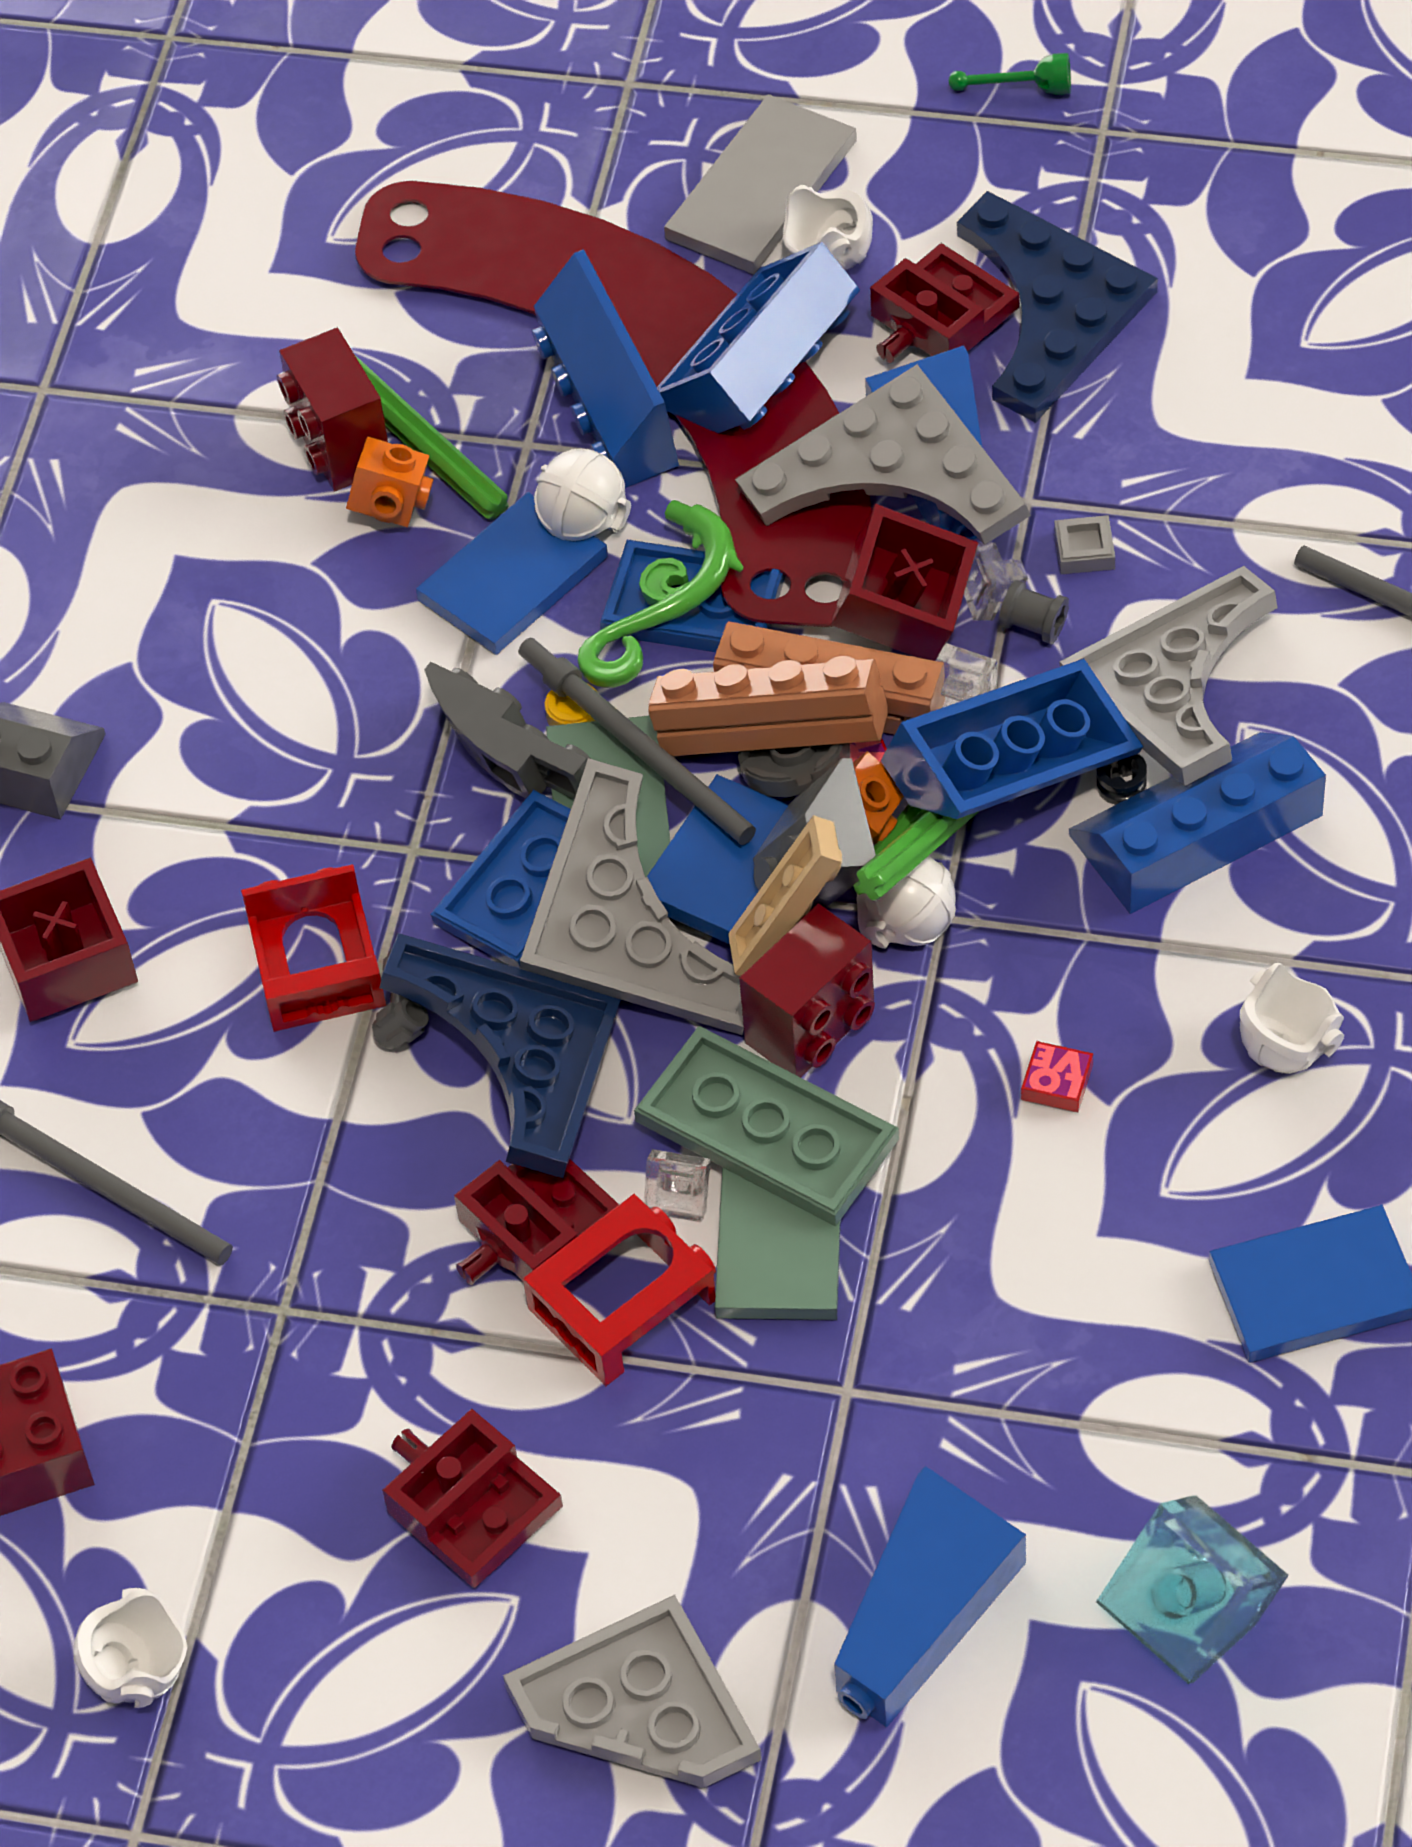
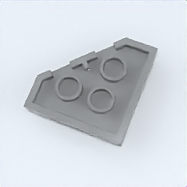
[503,1595,762,1788]

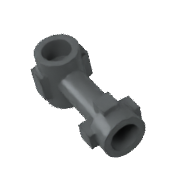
[372,950,429,1049]

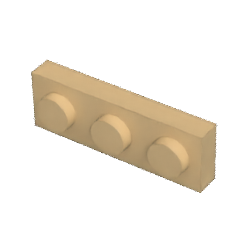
[728,815,842,976]

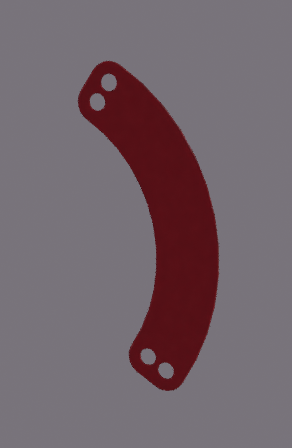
[355,181,872,627]

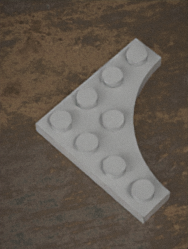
[735,364,1031,545]
[1059,566,1277,786]
[520,758,744,1035]

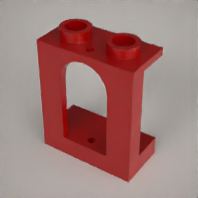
[241,864,386,1032]
[523,1194,716,1386]

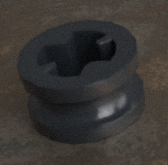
[1096,753,1147,805]

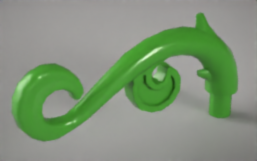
[577,500,744,688]

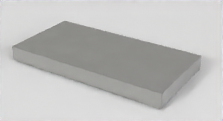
[664,94,857,274]

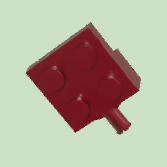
[870,243,1020,363]
[454,1159,619,1285]
[382,1408,563,1589]

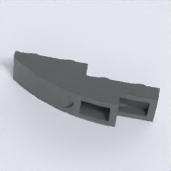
[424,661,591,799]

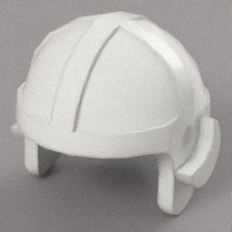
[783,185,873,270]
[534,448,631,541]
[857,856,956,949]
[1240,962,1344,1074]
[73,1588,187,1708]

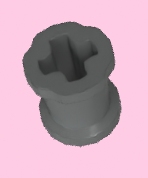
[999,579,1069,644]

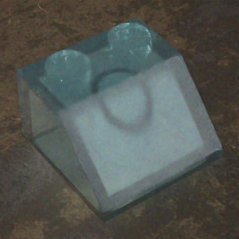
[1096,1495,1289,1684]

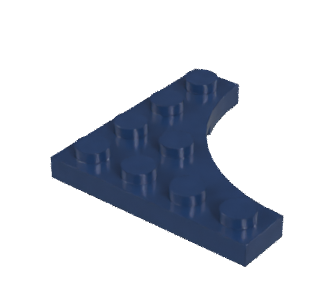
[957,191,1158,423]
[380,933,621,1178]

